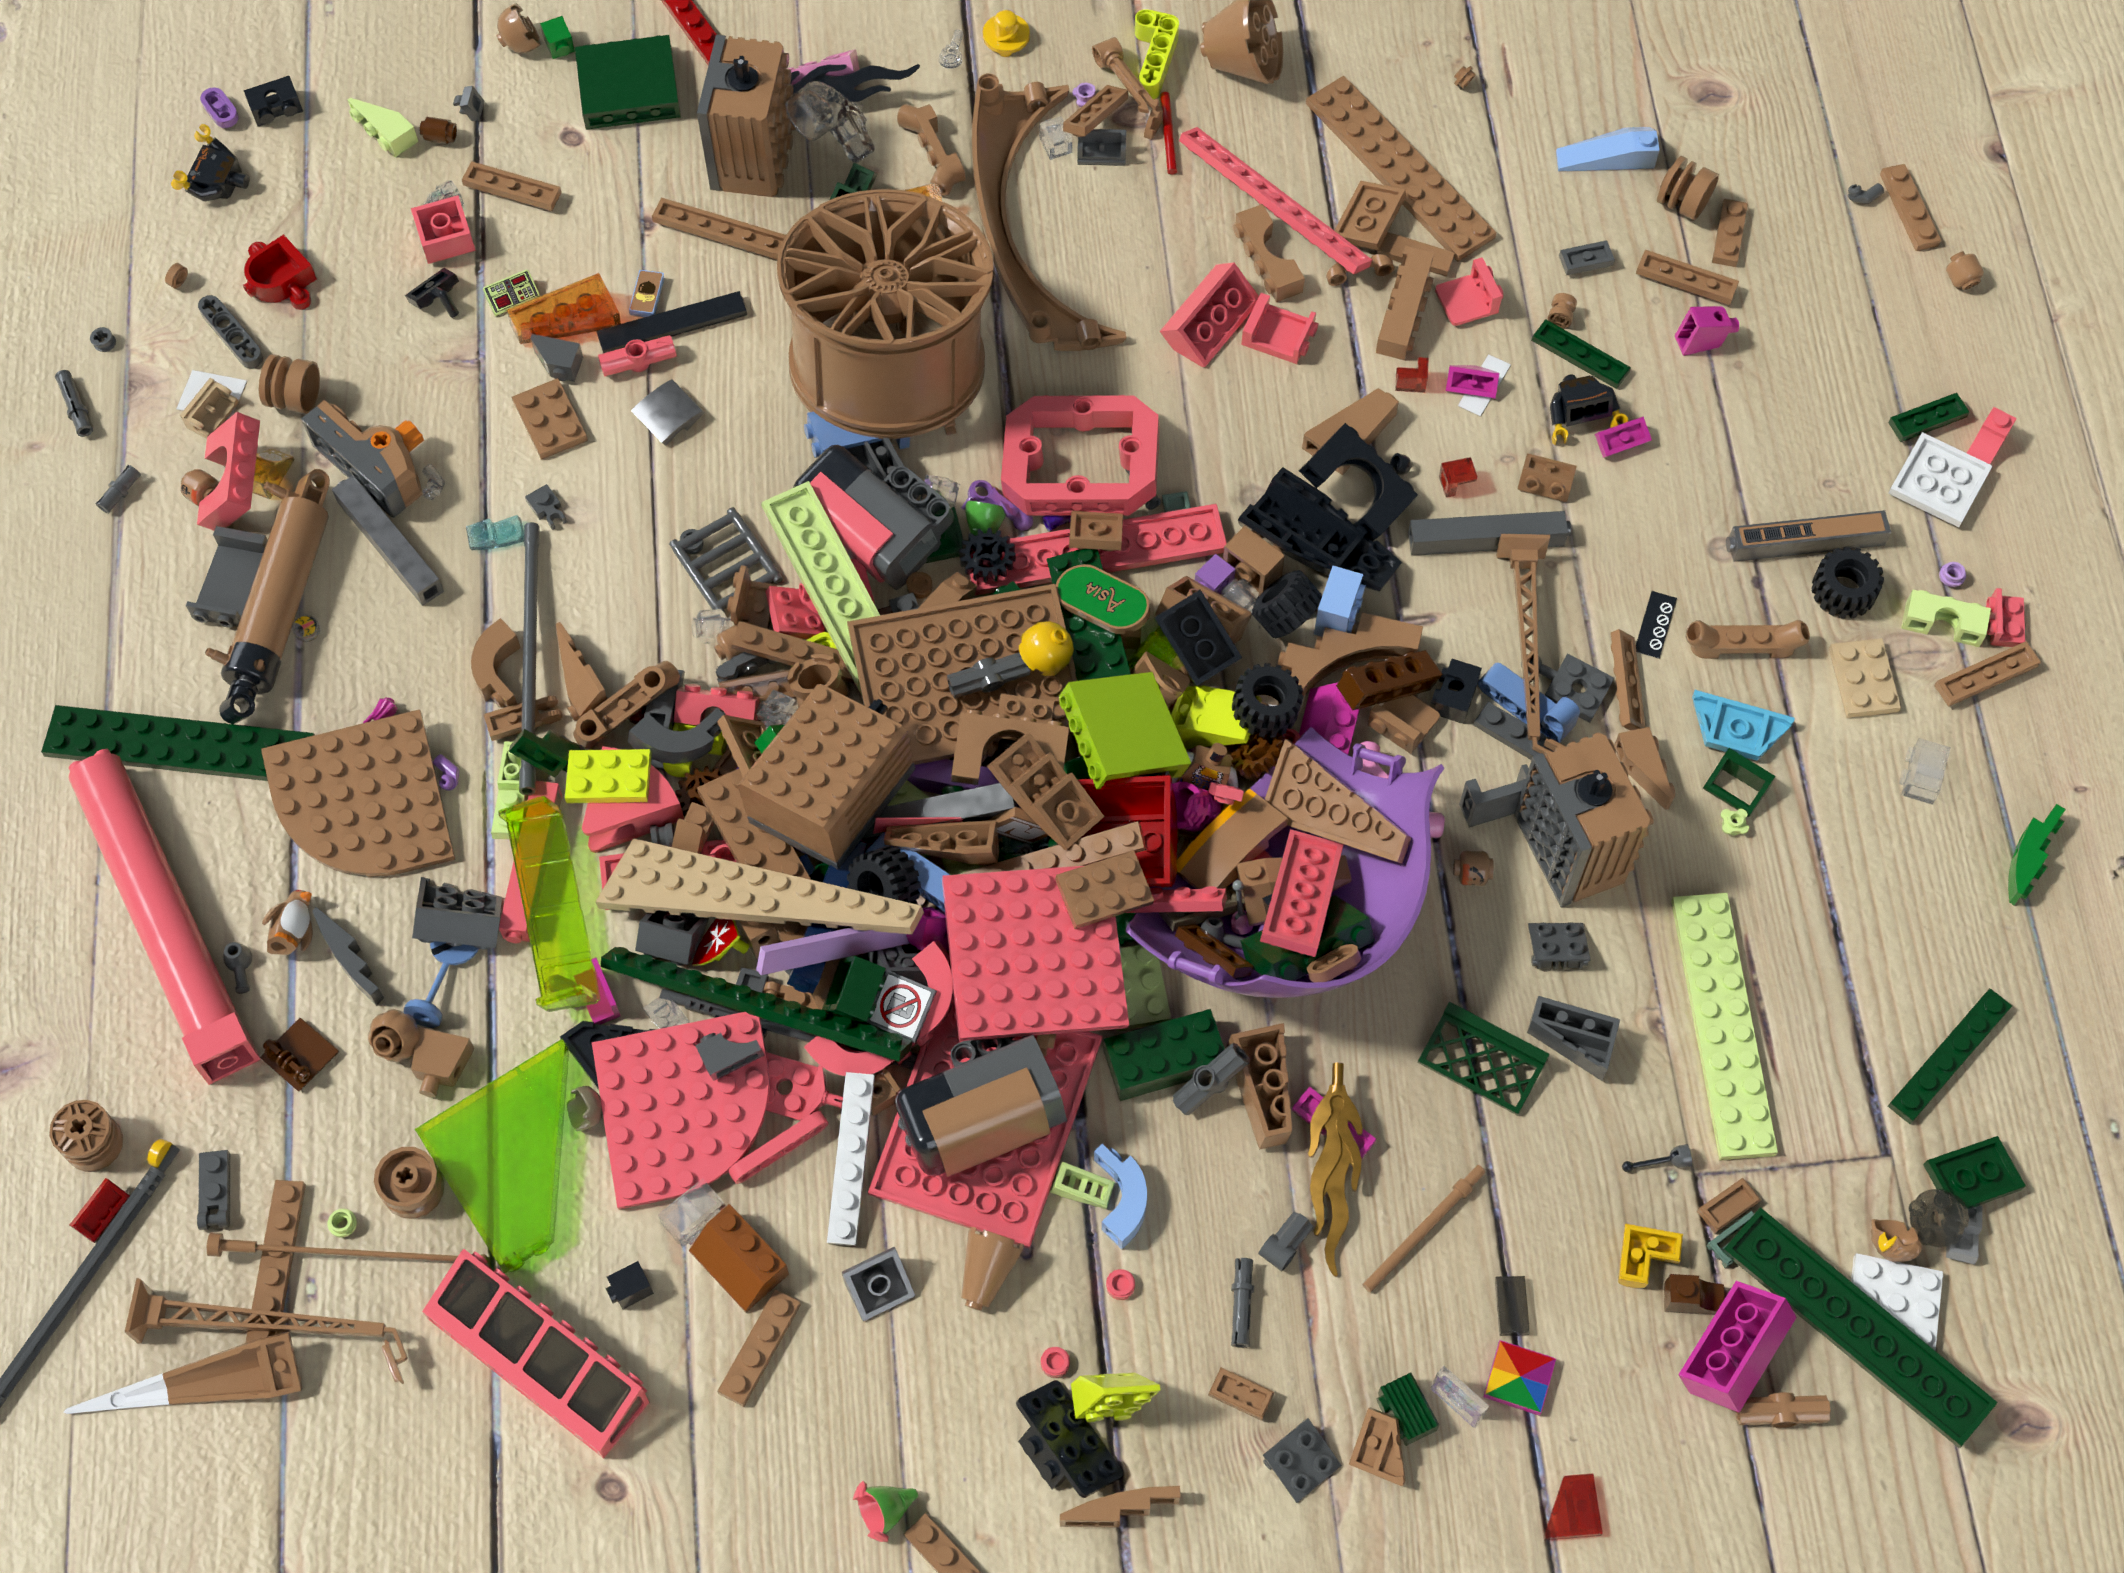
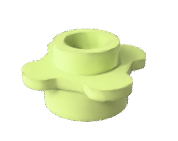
[1720,809,1749,835]

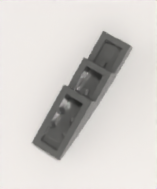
[313,907,384,1006]

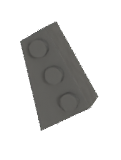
[847,438,909,485]

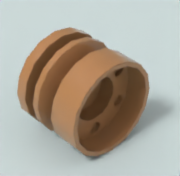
[1657,156,1719,220]
[259,354,320,414]
[49,1100,123,1172]

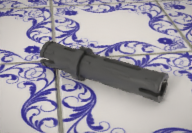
[55,370,93,437]
[1231,1258,1254,1348]

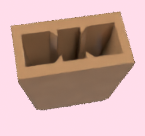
[735,920,780,962]
[411,1027,474,1098]

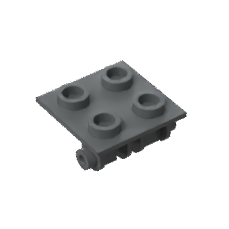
[1528,922,1591,969]
[1263,1418,1342,1503]

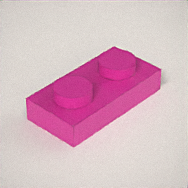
[1595,416,1652,458]

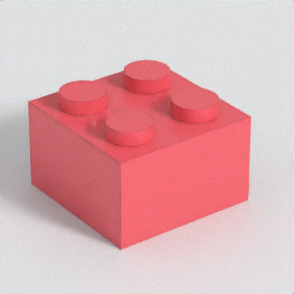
[411,195,476,264]

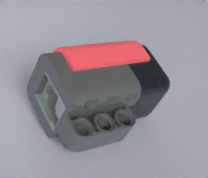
[793,445,954,590]

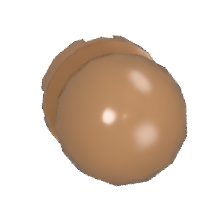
[788,654,848,708]

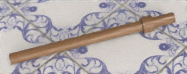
[1362,1165,1486,1293]

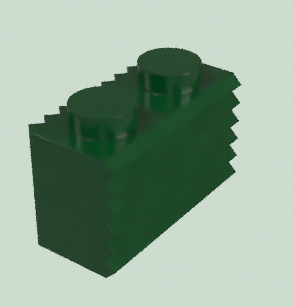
[1376,1372,1439,1446]

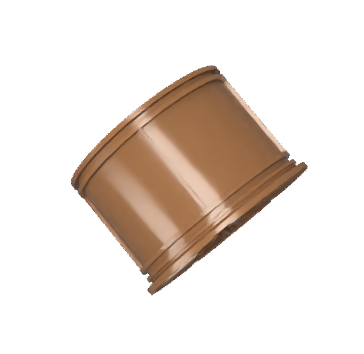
[777,189,993,439]

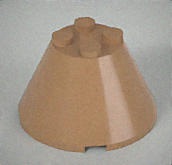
[1200,0,1284,84]

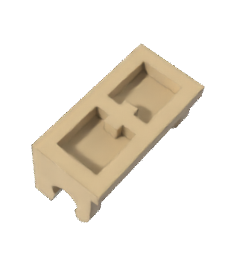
[180,378,239,439]

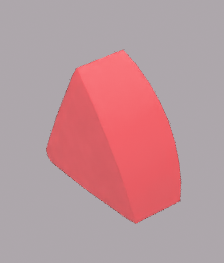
[582,746,684,853]

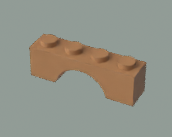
[1233,204,1305,302]

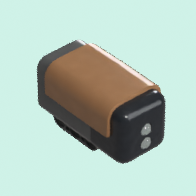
[895,1035,1067,1177]

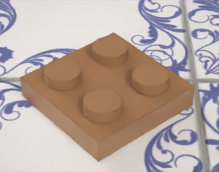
[1069,511,1123,551]

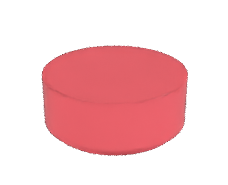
[1106,1269,1135,1300]
[1041,1347,1070,1378]

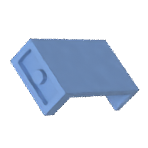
[804,412,910,458]

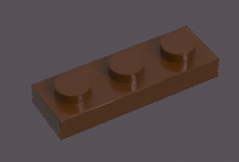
[1175,925,1254,979]

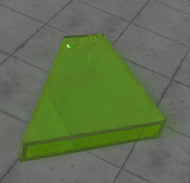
[415,1039,569,1274]

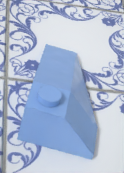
[1556,127,1660,171]

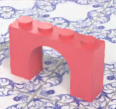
[197,412,260,531]

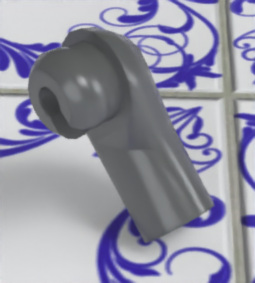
[1848,183,1884,204]

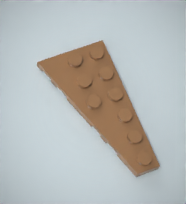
[1265,739,1411,864]

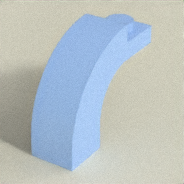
[1094,1144,1147,1250]

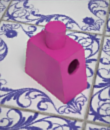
[1674,306,1740,356]

